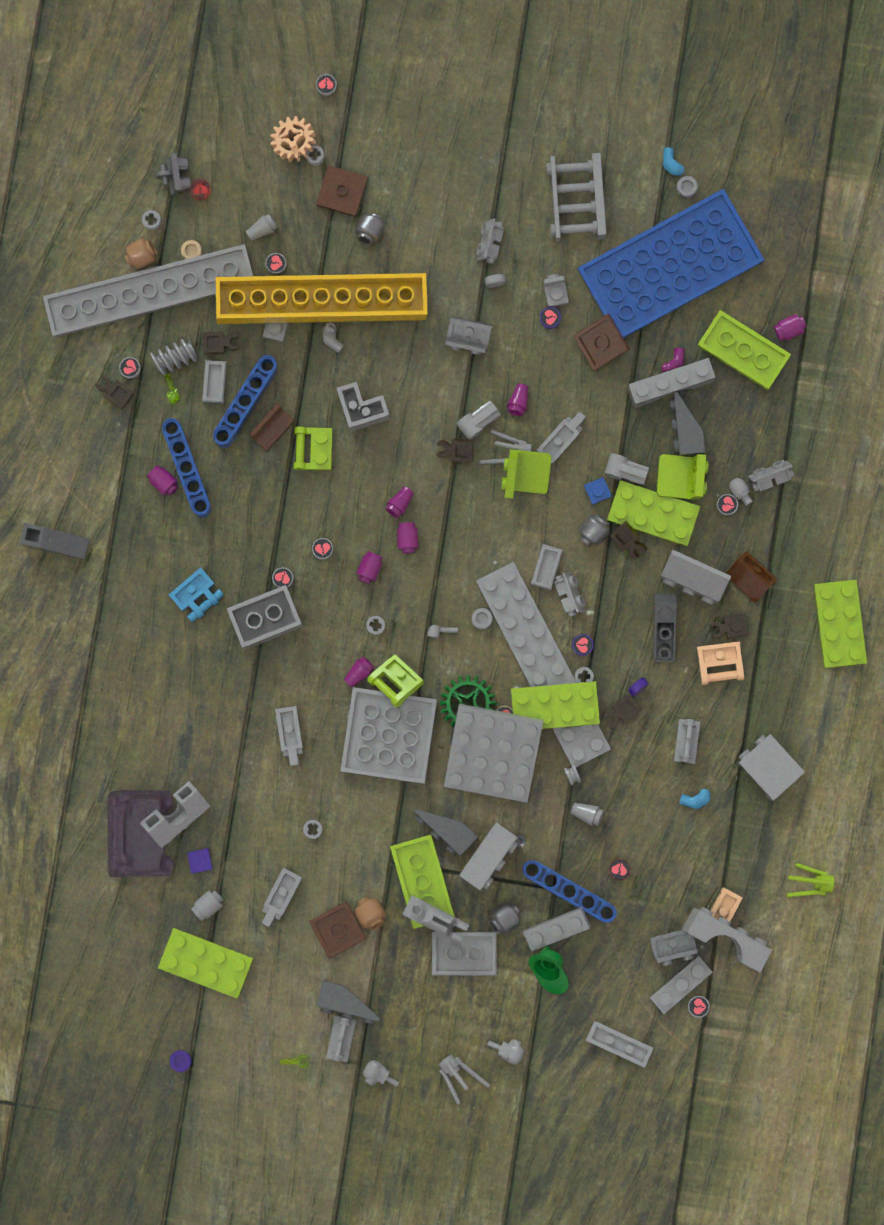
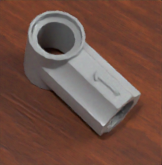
[456,401,501,440]
[604,453,649,485]

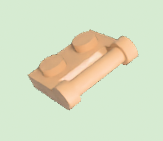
[697,642,744,685]

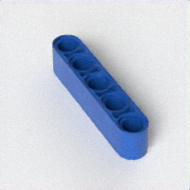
[213,355,278,448]
[162,418,212,518]
[522,860,617,923]

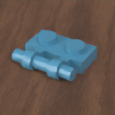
[169,567,224,622]

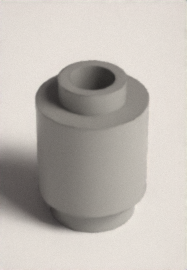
[191,890,223,921]

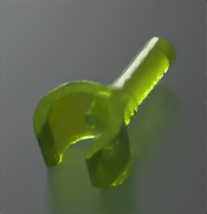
[164,374,180,404]
[279,1055,309,1068]

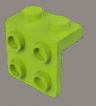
[501,449,551,498]
[656,454,709,500]

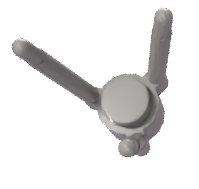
[479,429,531,464]
[438,1054,490,1104]

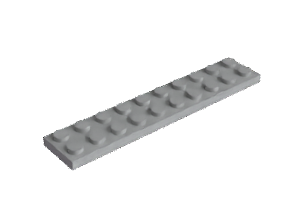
[43,244,253,338]
[476,562,611,768]

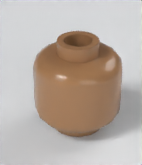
[125,238,157,269]
[355,897,386,931]

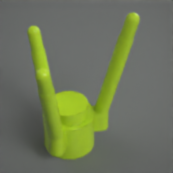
[787,863,834,897]

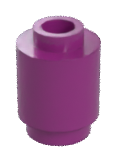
[773,314,806,341]
[147,465,178,496]
[397,523,419,554]
[356,551,383,584]

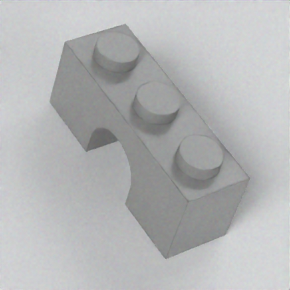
[140,781,210,848]

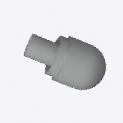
[729,478,753,506]

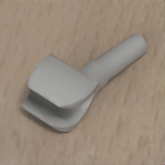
[427,625,458,638]

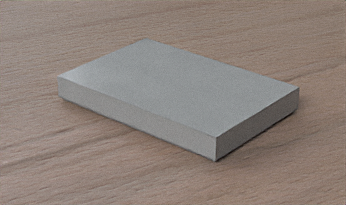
[432,932,496,975]

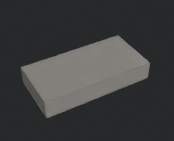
[202,360,227,404]
[531,544,563,591]

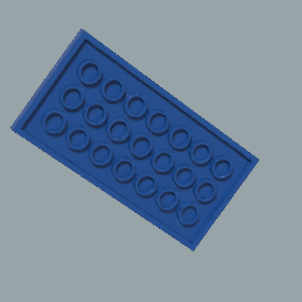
[577,189,764,338]

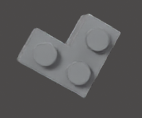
[336,382,390,432]

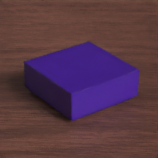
[187,848,213,874]

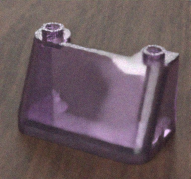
[108,790,173,877]

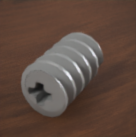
[150,336,197,375]

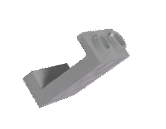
[737,734,805,802]

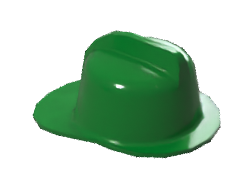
[528,946,569,994]

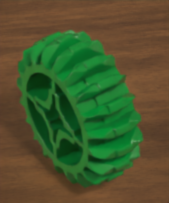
[439,675,497,727]

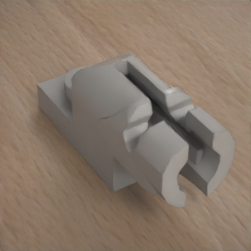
[402,895,469,944]

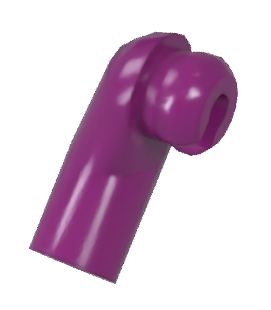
[662,348,685,373]

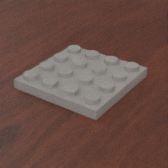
[340,687,437,784]
[444,704,543,803]

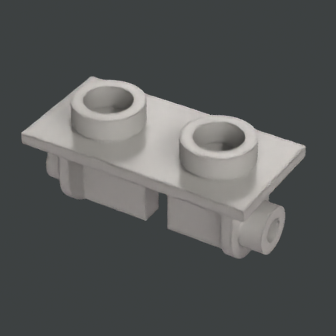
[476,218,504,264]
[748,460,794,492]
[554,572,586,617]
[674,719,700,764]
[326,1016,356,1062]

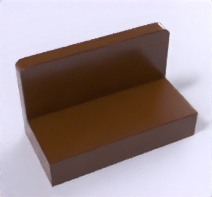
[250,403,295,452]
[726,551,777,603]

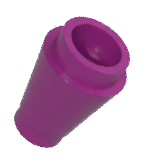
[507,383,529,416]
[385,486,414,518]
[344,656,375,688]

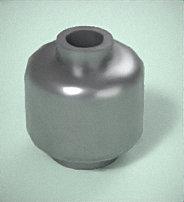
[355,213,385,246]
[579,514,610,546]
[488,903,521,935]

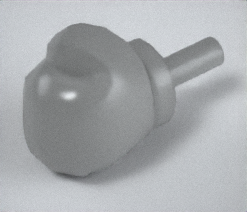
[487,1039,524,1065]
[363,1060,399,1087]

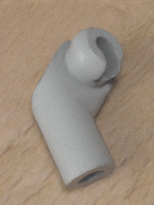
[322,322,345,353]

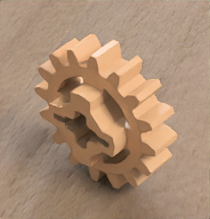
[271,116,316,162]

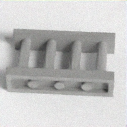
[546,153,606,243]

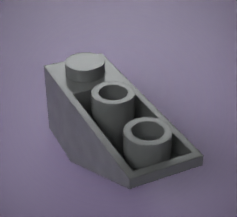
[669,392,705,457]
[20,523,90,560]
[653,594,677,662]
[414,809,478,857]
[316,980,380,1024]

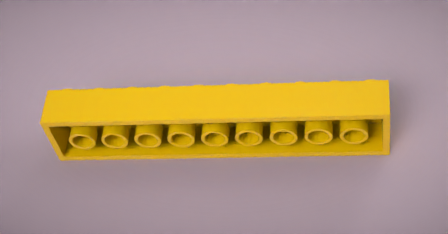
[215,273,428,324]

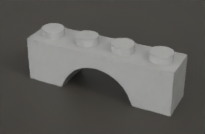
[628,358,715,409]
[682,907,772,973]

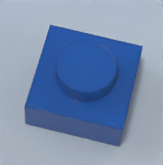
[584,477,612,505]

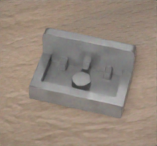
[445,316,492,355]
[649,930,699,966]

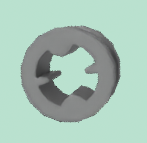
[306,145,325,166]
[142,210,161,230]
[366,616,385,635]
[574,667,594,683]
[564,764,581,786]
[303,820,323,839]

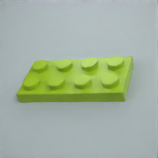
[697,310,791,390]
[607,480,700,547]
[814,579,867,669]
[511,681,600,729]
[390,835,455,929]
[158,928,254,999]

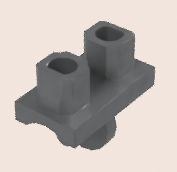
[155,153,191,196]

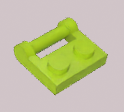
[293,427,333,471]
[367,654,424,708]

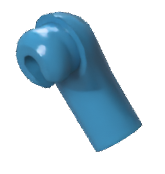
[663,147,684,176]
[679,789,711,809]

